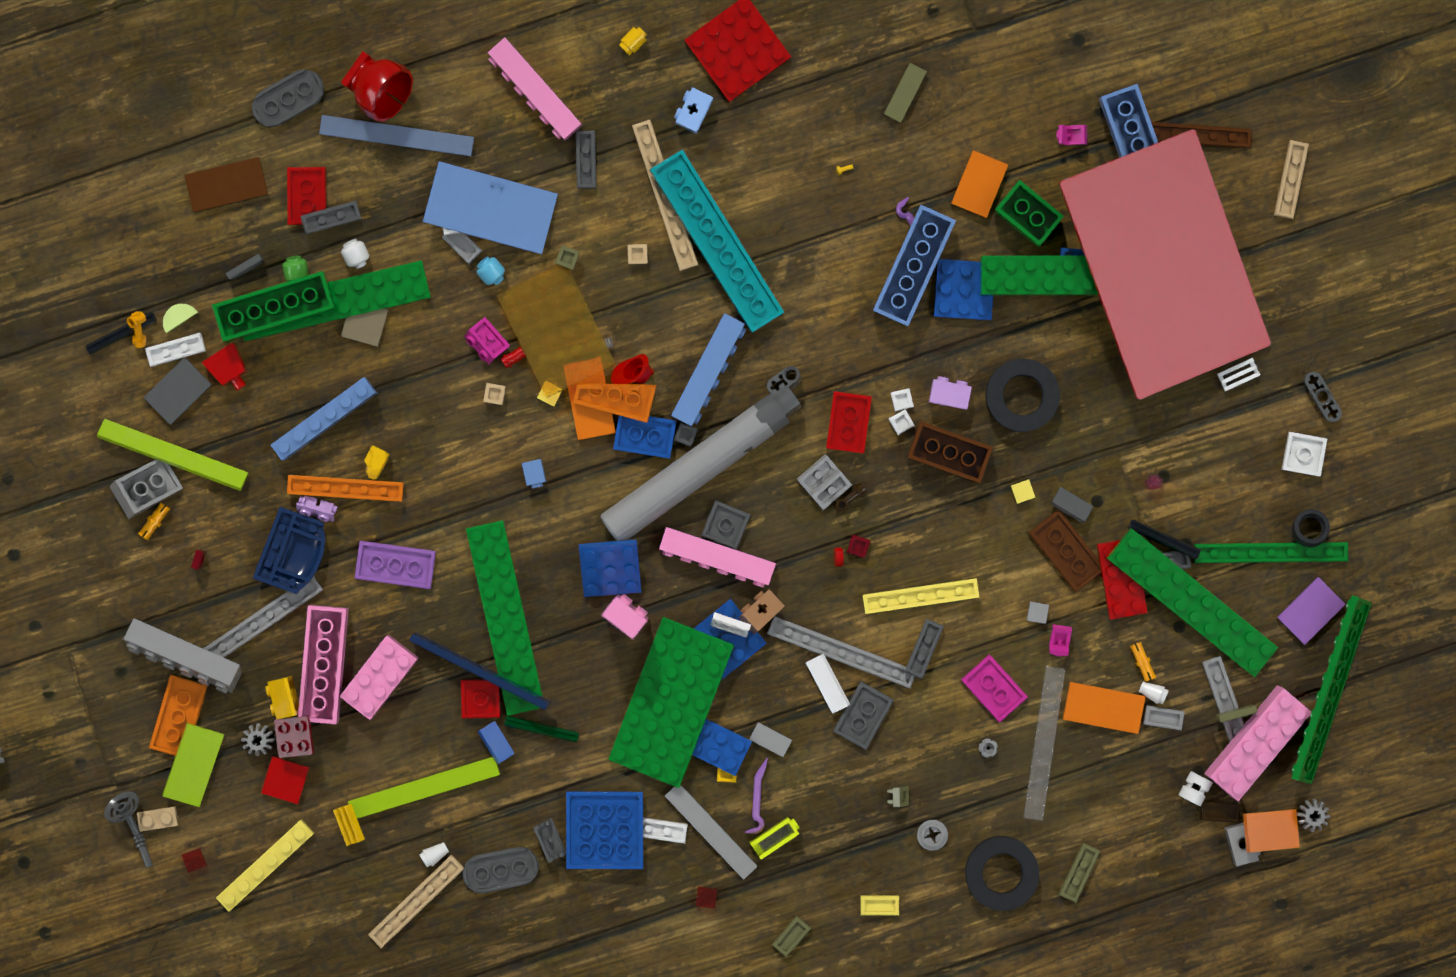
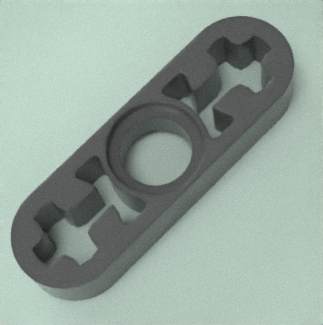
[1303,372,1342,422]

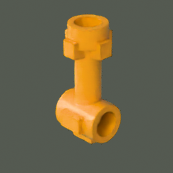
[127,311,146,348]

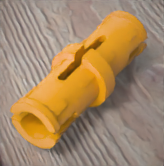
[138,502,170,540]
[1130,642,1156,682]

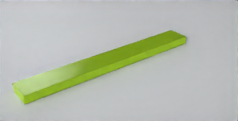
[97,419,248,491]
[348,757,500,818]

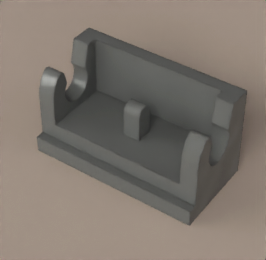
[533,818,566,863]

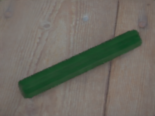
[504,716,579,743]

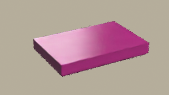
[961,654,1028,723]

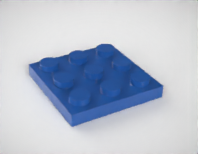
[934,259,993,321]
[579,540,641,597]
[694,599,767,679]

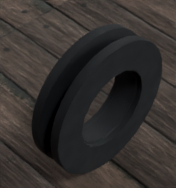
[986,359,1060,432]
[965,836,1039,911]

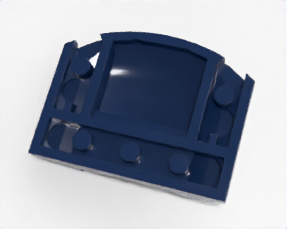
[253,507,325,594]

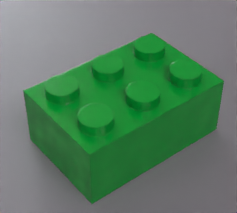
[993,180,1064,248]

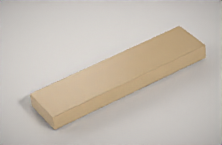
[1274,140,1309,219]

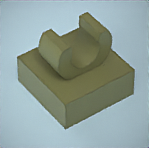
[555,245,580,270]
[887,786,909,807]

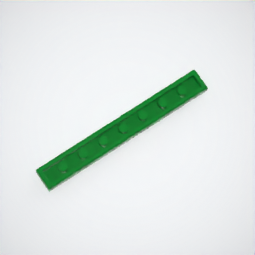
[1194,542,1348,563]

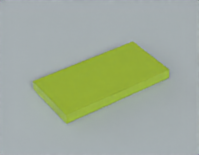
[162,723,224,807]

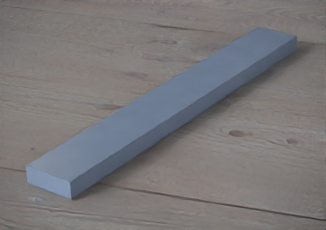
[319,115,474,157]

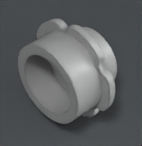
[979,739,998,758]

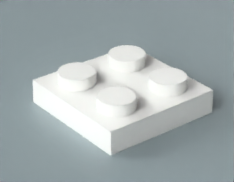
[1281,432,1327,476]

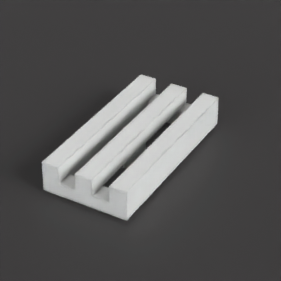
[1217,358,1260,391]
[710,613,751,637]

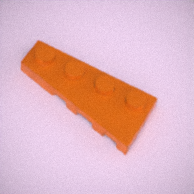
[573,383,657,423]

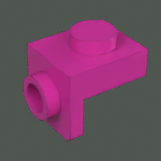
[1056,125,1087,146]
[1049,624,1072,657]

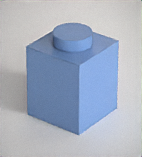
[522,459,547,489]

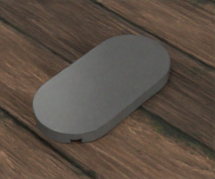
[252,69,324,127]
[463,847,539,893]

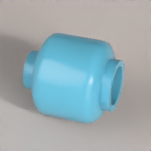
[477,257,505,285]

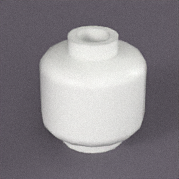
[341,239,370,269]

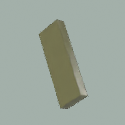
[884,63,927,123]
[1058,843,1101,903]

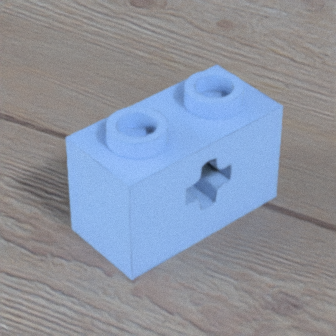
[674,87,713,134]

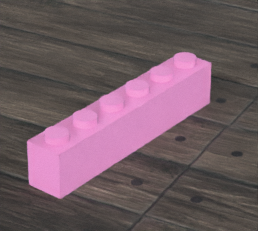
[488,38,582,141]
[659,527,776,588]

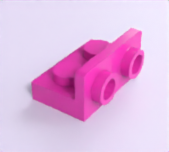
[464,317,510,364]

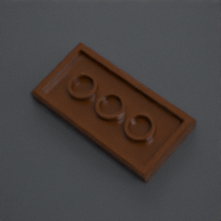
[184,157,269,213]
[1028,509,1101,593]

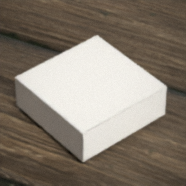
[890,388,914,411]
[889,409,915,435]

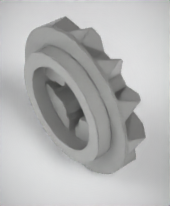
[917,820,948,850]

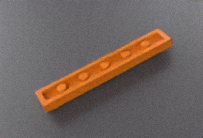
[287,475,404,502]

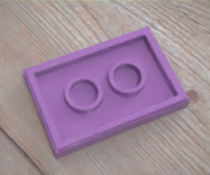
[1277,577,1345,645]

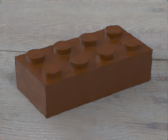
[906,421,993,483]

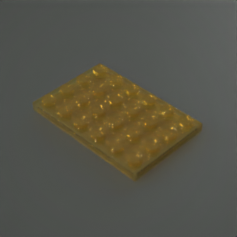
[497,265,616,398]

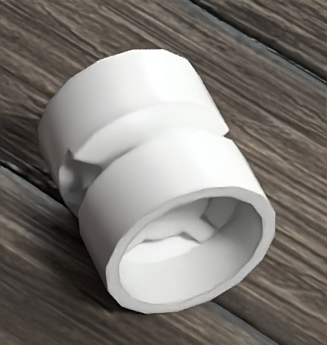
[1178,771,1213,806]

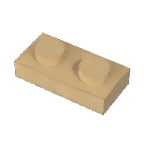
[137,806,179,832]

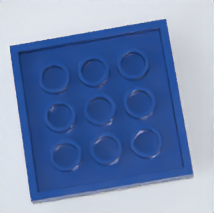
[566,791,644,869]

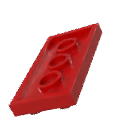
[1096,539,1148,620]

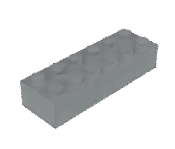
[124,619,242,694]

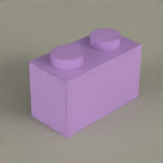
[928,376,972,410]

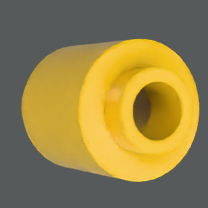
[619,27,647,56]

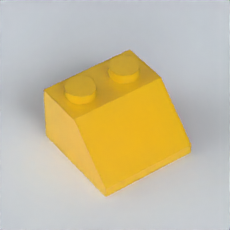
[266,676,299,719]

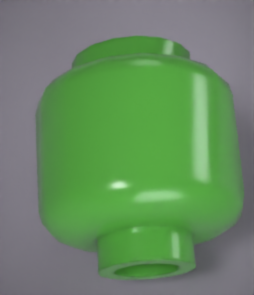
[282,256,309,281]

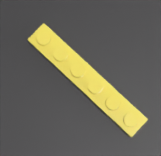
[863,578,979,614]
[216,819,314,912]

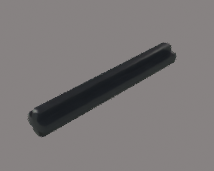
[86,312,157,354]
[1128,519,1201,559]

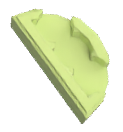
[163,304,199,333]

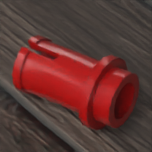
[501,347,526,369]

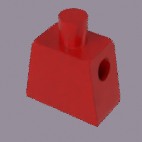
[202,342,247,391]

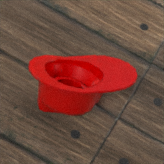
[611,354,654,384]

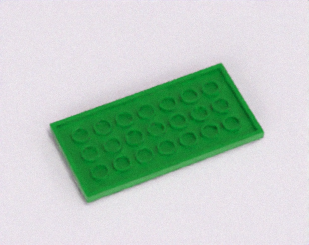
[608,617,735,788]

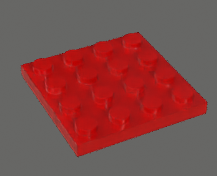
[684,0,791,103]

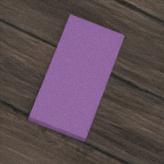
[355,541,436,589]

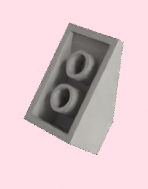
[109,460,183,519]

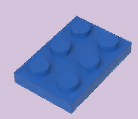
[613,415,676,459]
[693,719,752,776]

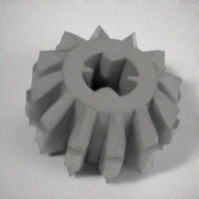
[241,723,275,756]
[1297,799,1330,832]

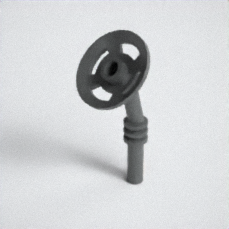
[104,791,153,868]

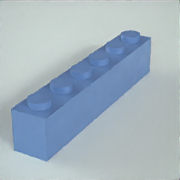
[671,313,746,426]
[271,377,377,461]

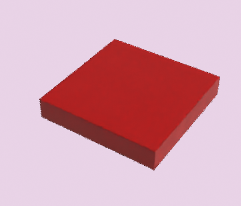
[461,679,500,718]
[261,756,310,804]

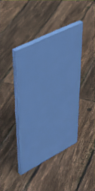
[423,162,558,255]

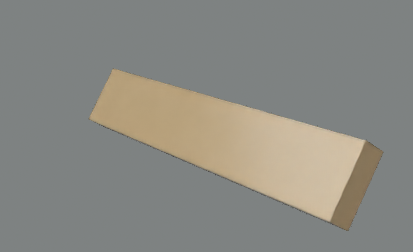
[368,854,464,948]

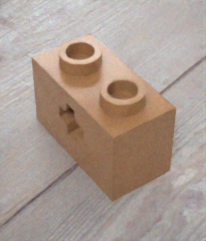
[738,589,784,635]

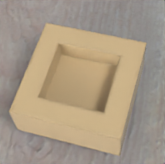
[628,244,648,264]
[483,383,506,405]

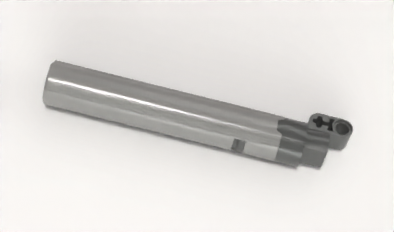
[600,366,802,541]

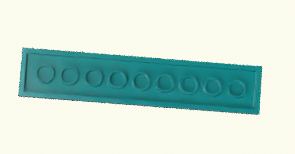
[649,150,784,333]

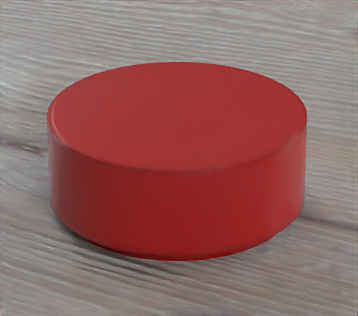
[833,547,844,567]

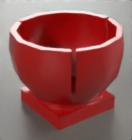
[341,51,414,122]

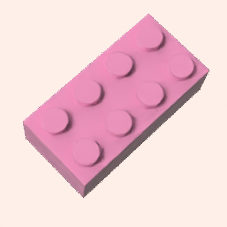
[602,594,649,639]
[339,635,419,720]

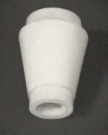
[1139,681,1169,704]
[419,842,449,867]

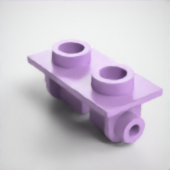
[296,495,337,522]

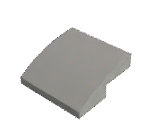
[797,454,852,510]

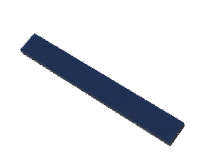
[409,633,552,710]

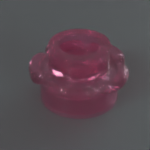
[1145,475,1164,490]

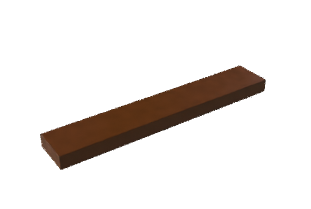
[1151,122,1252,149]

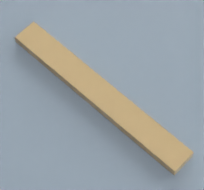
[632,120,698,271]

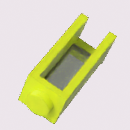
[750,817,800,859]

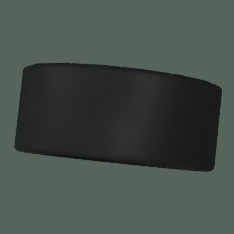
[1292,509,1330,548]

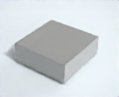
[1026,602,1049,624]

